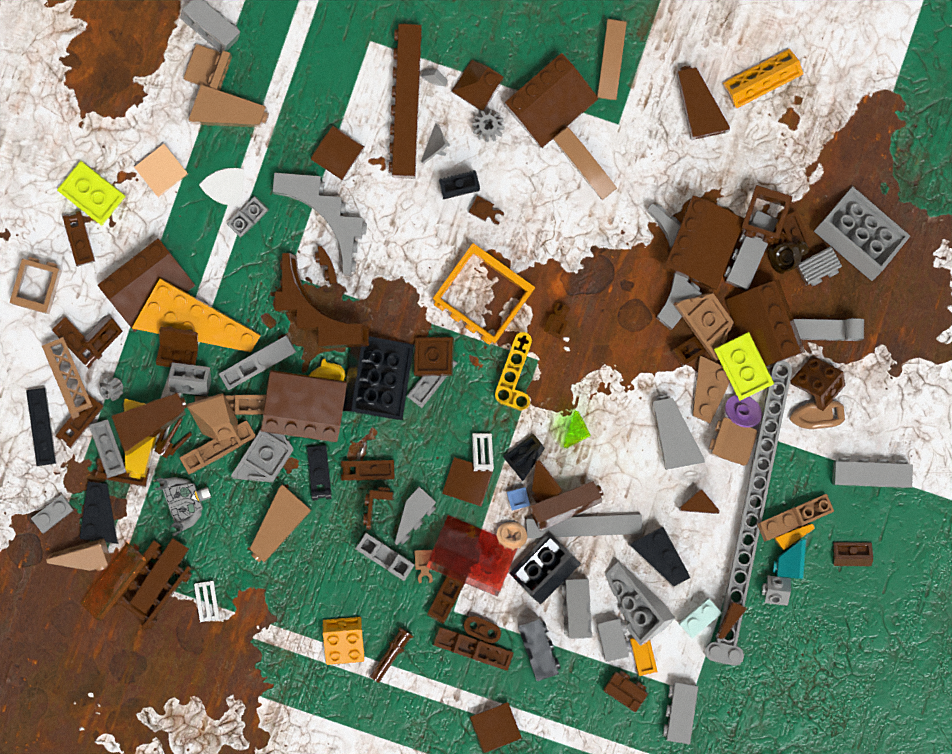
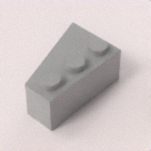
[562,579,593,639]

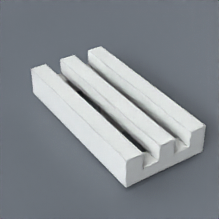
[472,433,494,471]
[194,581,220,622]

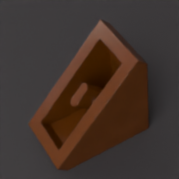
[672,336,706,367]
[679,489,719,514]

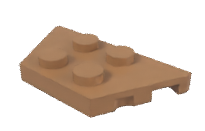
[674,293,734,360]

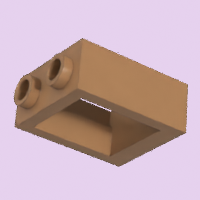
[9,257,62,314]

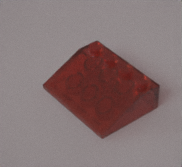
[426,515,517,597]

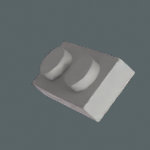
[31,495,74,534]

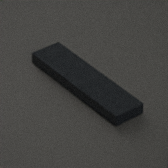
[26,388,57,467]

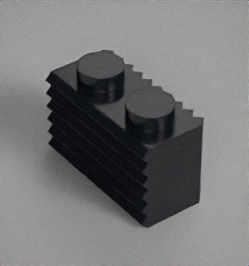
[439,170,480,200]

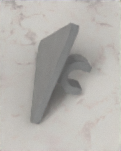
[421,124,450,164]

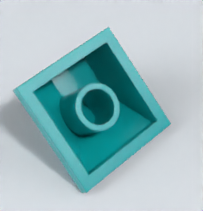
[773,540,806,579]

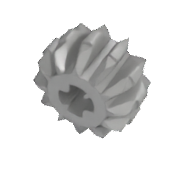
[472,109,505,142]

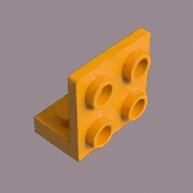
[323,617,365,665]

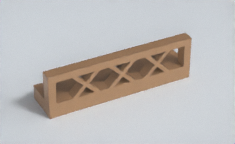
[42,337,93,419]

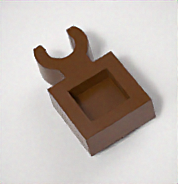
[469,196,504,225]

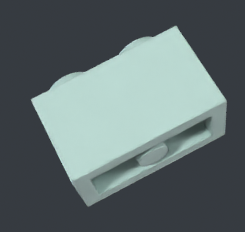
[678,598,722,639]

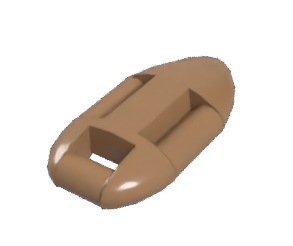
[789,401,845,430]

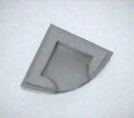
[421,69,448,86]

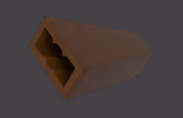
[676,66,730,141]
[112,393,187,456]
[530,481,604,532]

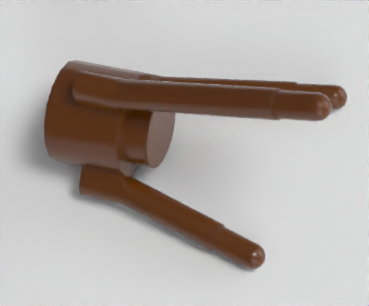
[154,418,192,458]

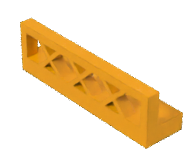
[723,48,803,109]

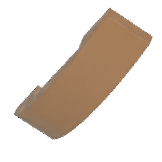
[179,420,256,475]

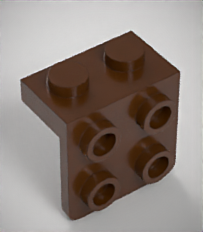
[156,326,199,368]
[363,487,394,529]

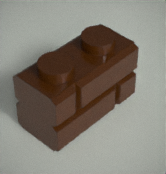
[603,670,648,713]

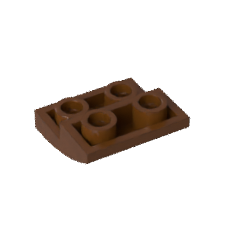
[311,125,365,180]
[442,457,493,507]
[470,702,522,753]

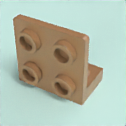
[184,44,232,91]

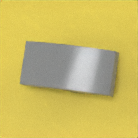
[227,196,269,238]

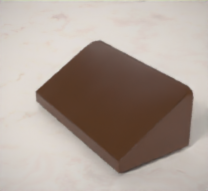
[80,317,123,358]
[833,542,873,566]

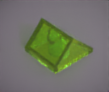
[562,410,591,450]

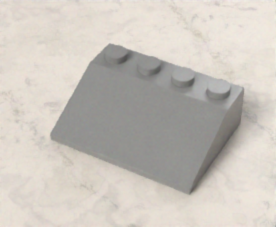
[814,187,910,281]

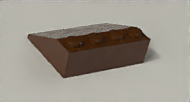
[504,53,599,149]
[663,195,744,290]
[97,238,196,332]
[726,280,805,366]
[261,370,347,442]

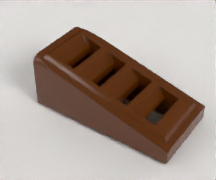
[716,602,747,640]

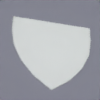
[199,168,244,207]

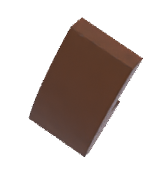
[315,246,338,285]

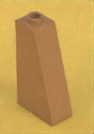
[188,85,269,128]
[250,485,312,562]

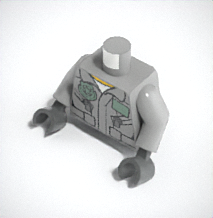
[153,477,212,536]

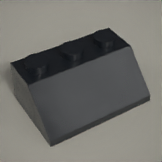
[509,532,581,605]

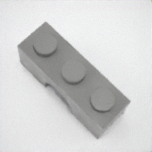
[356,533,415,581]

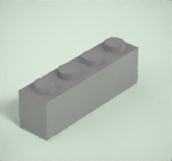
[724,210,778,291]
[833,458,913,488]

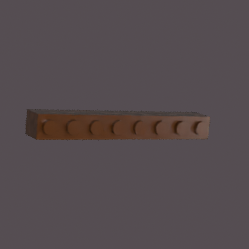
[389,24,422,179]

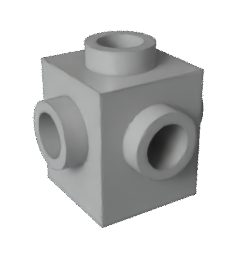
[761,576,791,606]

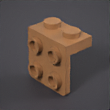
[709,417,758,466]

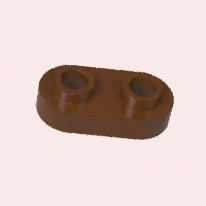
[464,616,501,643]

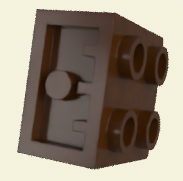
[790,356,846,411]

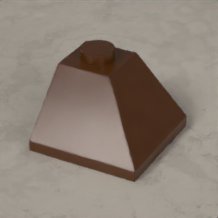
[451,60,504,111]
[531,460,562,503]

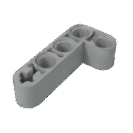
[794,319,864,341]

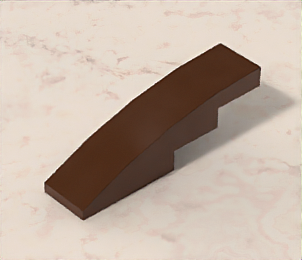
[427,544,481,624]
[432,626,514,671]

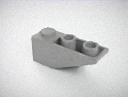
[395,487,436,545]

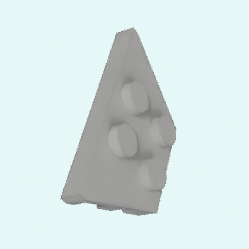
[231,430,294,483]

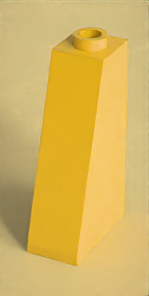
[124,399,157,479]

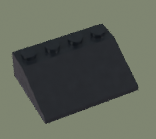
[343,336,414,420]

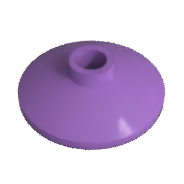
[725,395,762,427]

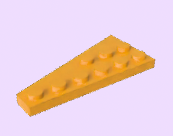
[132,278,261,352]

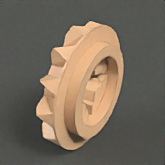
[496,522,527,551]

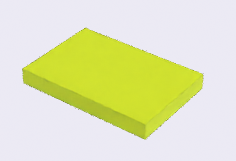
[57,161,126,226]
[714,332,775,400]

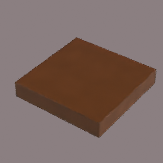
[414,337,454,376]

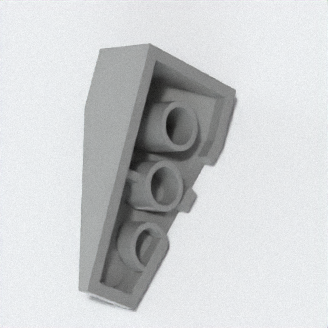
[605,562,675,646]

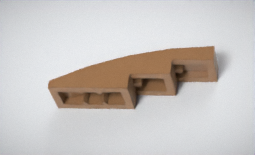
[597,19,627,100]
[553,126,617,200]
[194,395,266,415]

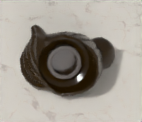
[768,241,809,274]

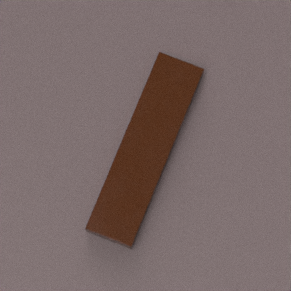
[130,538,189,614]

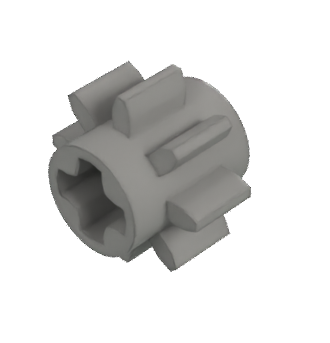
[99,376,123,401]

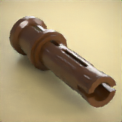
[369,627,414,683]

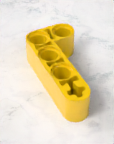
[495,332,532,411]

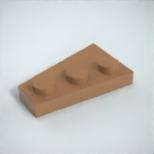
[692,356,730,424]

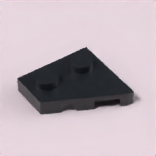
[503,434,545,481]

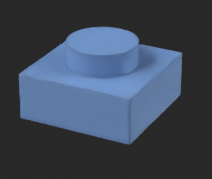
[507,487,530,511]

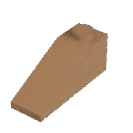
[46,538,112,571]

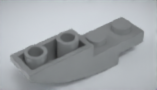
[219,335,296,390]

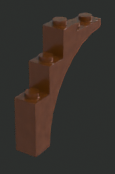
[273,253,369,349]

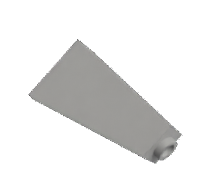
[652,395,705,470]

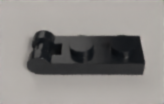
[307,446,332,501]

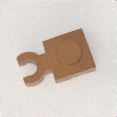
[415,550,435,583]

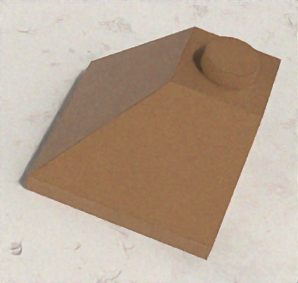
[187,393,238,441]

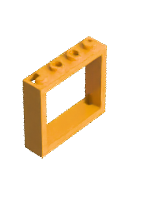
[433,243,535,345]

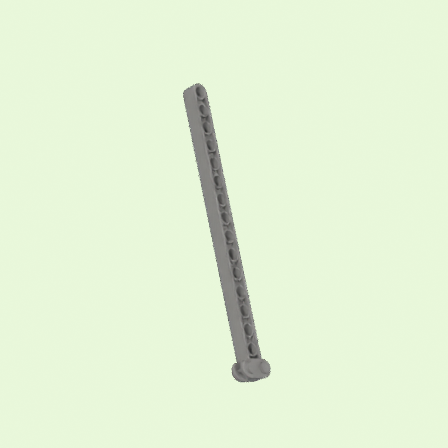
[705,361,792,665]

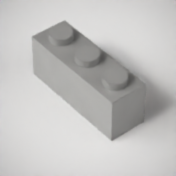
[180,0,240,53]
[663,682,698,744]

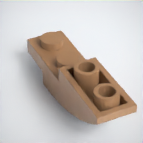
[757,494,834,542]

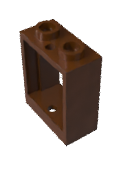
[741,185,793,244]

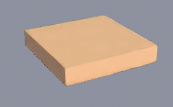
[134,144,188,198]

